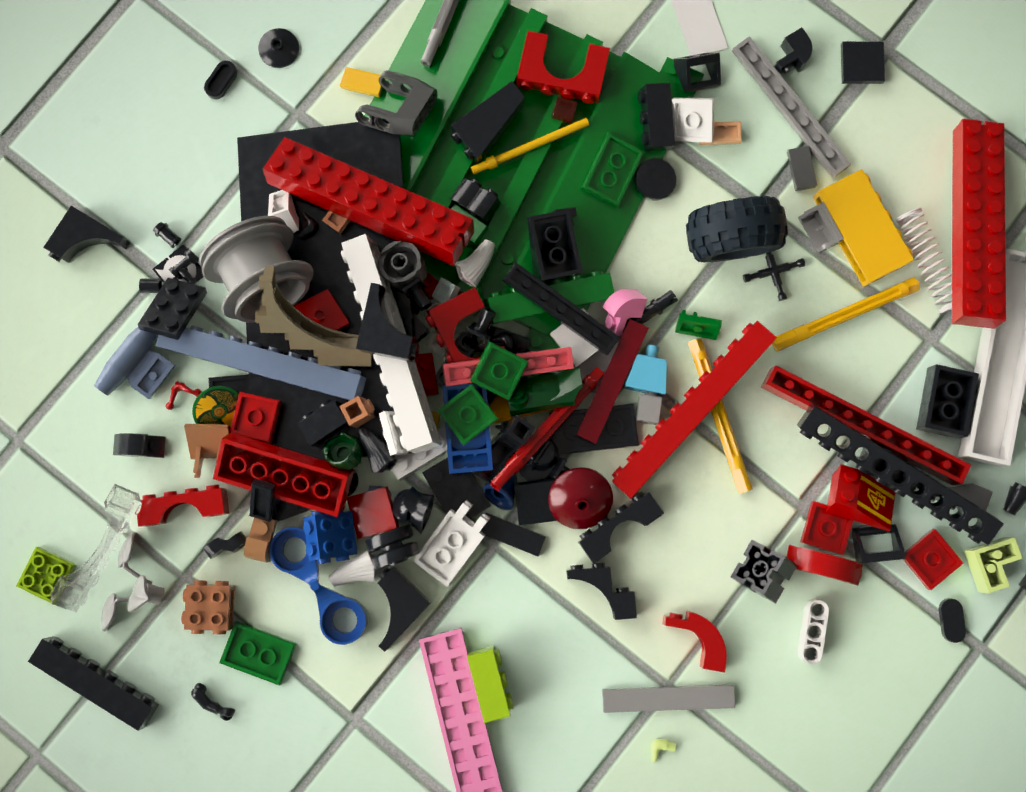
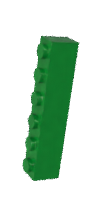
[484,270,614,325]

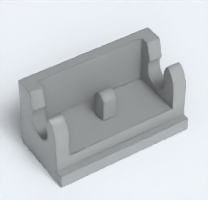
[798,202,844,253]

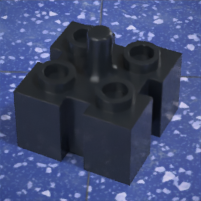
[731,540,798,604]

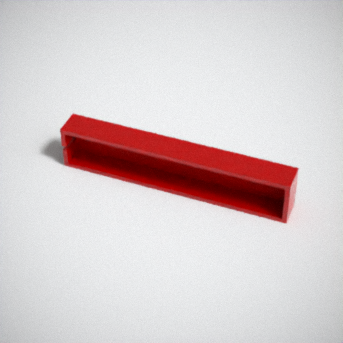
[952,119,1006,329]
[263,137,474,266]

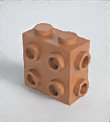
[181,580,235,635]

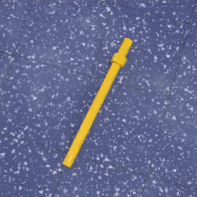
[471,118,589,175]

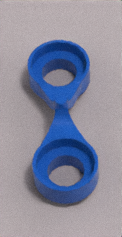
[269,527,368,645]

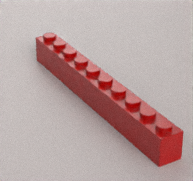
[612,321,777,499]
[761,365,971,485]

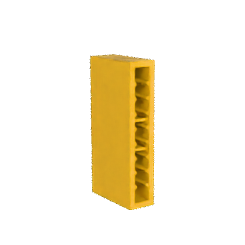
[813,169,914,287]

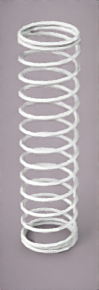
[895,208,952,314]

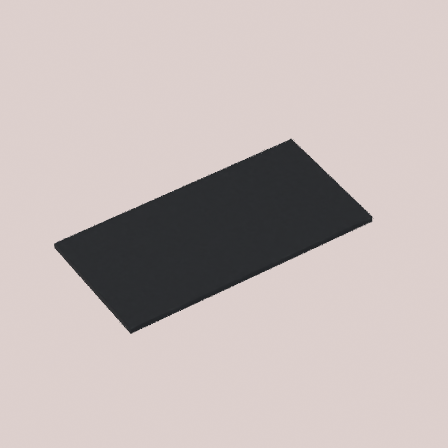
[237,119,416,461]

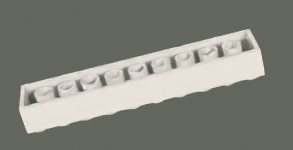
[341,234,442,454]

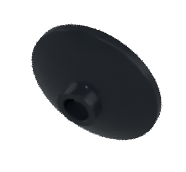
[258,28,299,68]

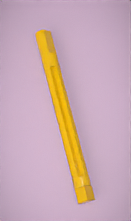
[772,277,920,352]
[688,338,753,494]

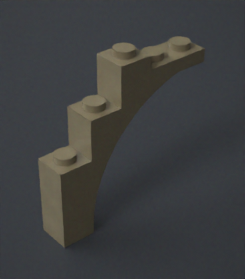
[255,266,372,366]

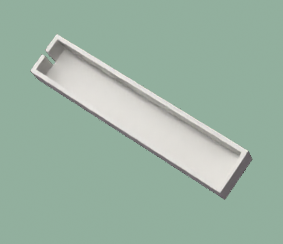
[958,249,1026,467]

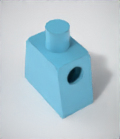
[624,345,667,397]

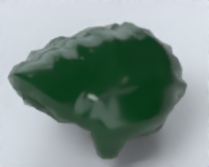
[322,432,364,470]

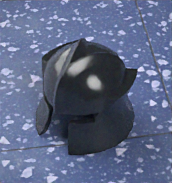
[392,486,434,534]

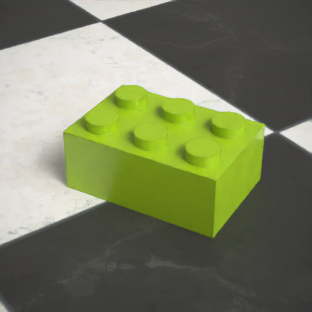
[467,645,514,723]

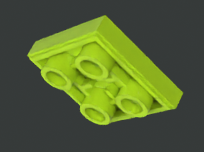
[16,547,76,604]

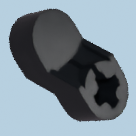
[203,531,246,559]

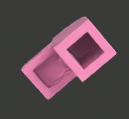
[603,289,648,336]

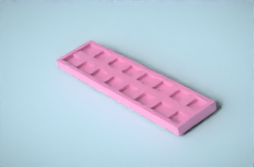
[419,628,503,792]

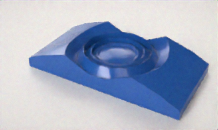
[442,384,493,474]

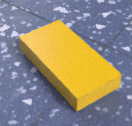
[340,67,386,98]

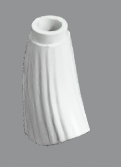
[456,239,496,287]
[329,551,377,587]

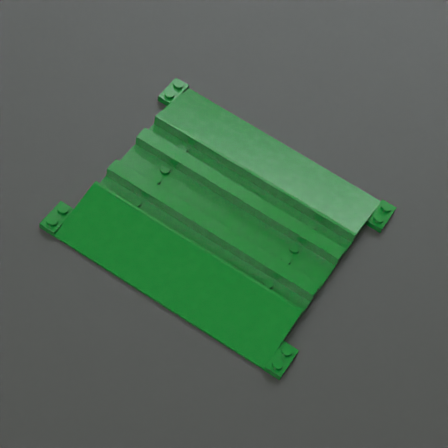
[364,0,704,352]

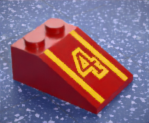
[826,464,896,531]

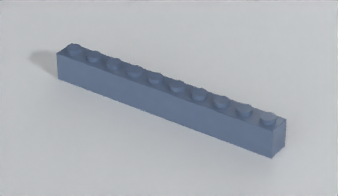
[156,325,367,400]

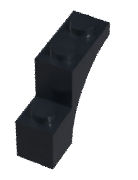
[472,415,535,483]
[566,563,637,620]

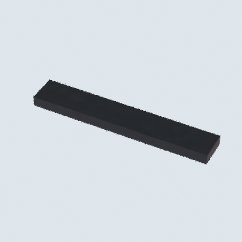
[502,262,620,355]

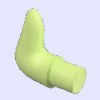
[651,739,676,762]

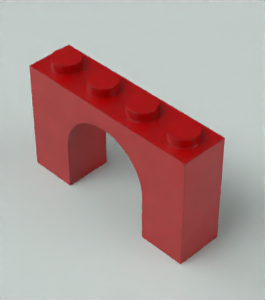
[517,31,610,104]
[425,287,505,385]

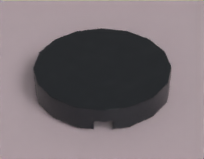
[635,158,676,201]

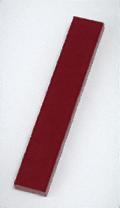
[576,319,649,444]

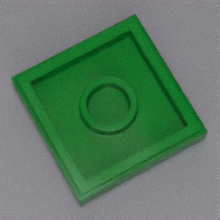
[469,342,529,400]
[437,384,498,446]

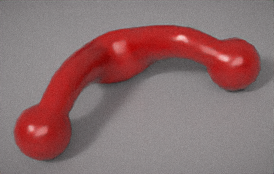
[166,381,202,410]

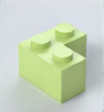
[964,537,1023,593]

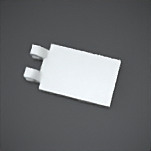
[413,500,490,587]

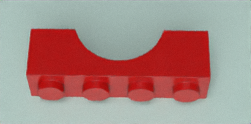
[135,485,229,527]

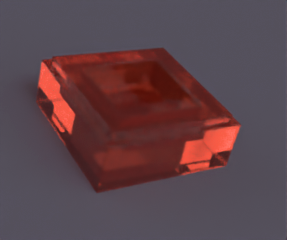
[552,96,578,124]

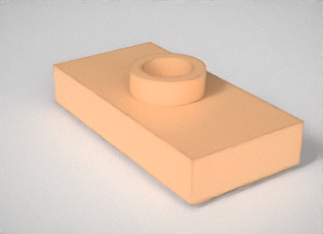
[699,121,742,145]

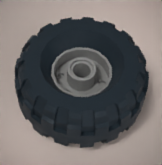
[686,196,788,263]

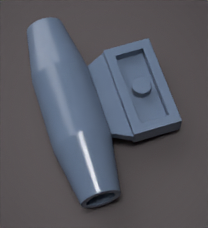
[94,327,176,399]

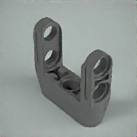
[355,70,437,135]

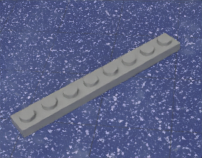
[732,36,851,178]

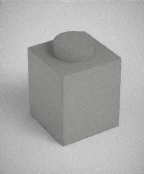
[636,392,662,425]

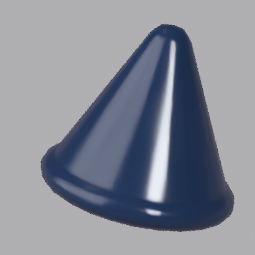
[483,475,517,510]

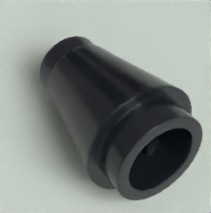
[1003,482,1026,516]

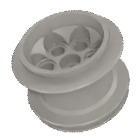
[199,216,314,323]

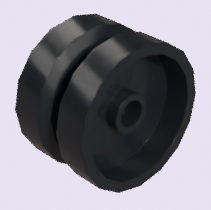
[365,524,421,570]

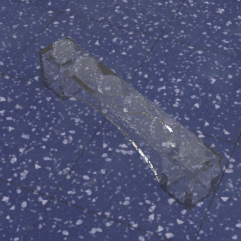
[50,484,142,612]

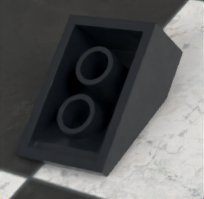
[527,209,583,282]

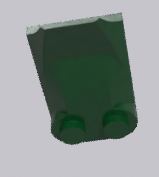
[508,367,583,416]

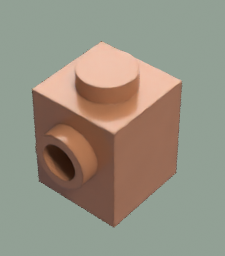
[339,396,375,428]

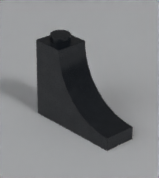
[43,206,130,263]
[356,283,420,362]
[378,567,432,652]

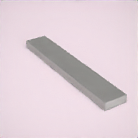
[602,685,735,713]

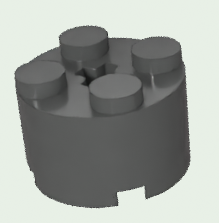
[378,241,427,292]

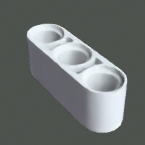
[798,599,829,664]

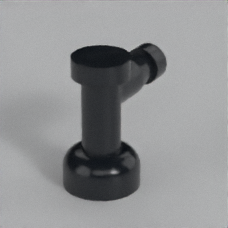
[169,248,199,284]

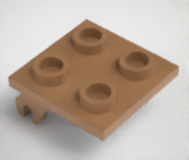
[184,424,230,478]

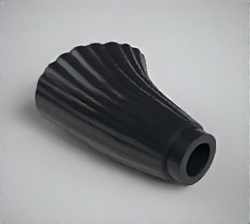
[357,427,398,473]

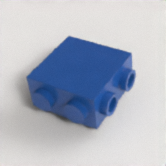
[303,511,357,564]

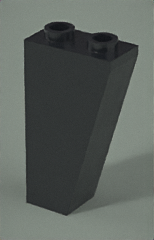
[451,81,525,164]

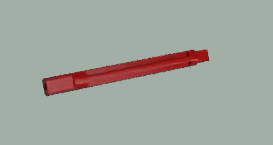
[490,366,604,492]

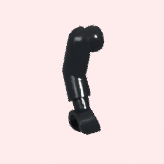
[191,683,235,721]

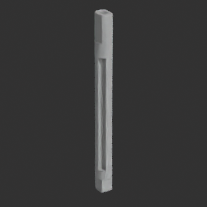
[420,0,459,68]

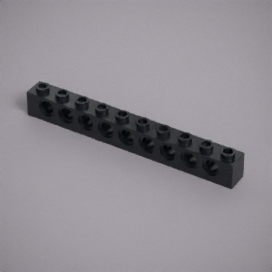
[797,403,1004,545]

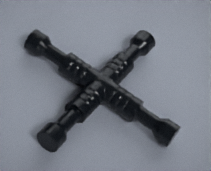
[743,252,805,301]

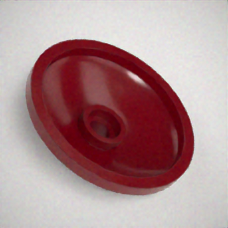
[548,467,613,529]

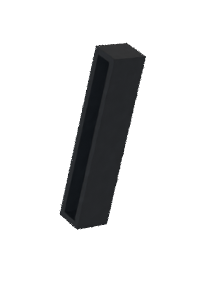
[28,636,159,731]

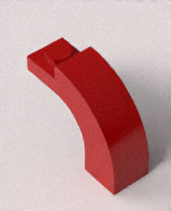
[786,545,863,586]
[662,611,727,673]

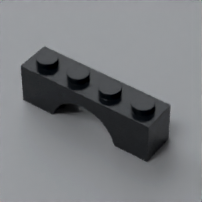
[578,492,664,564]

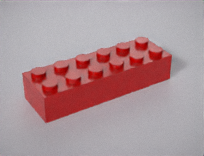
[213,432,354,517]

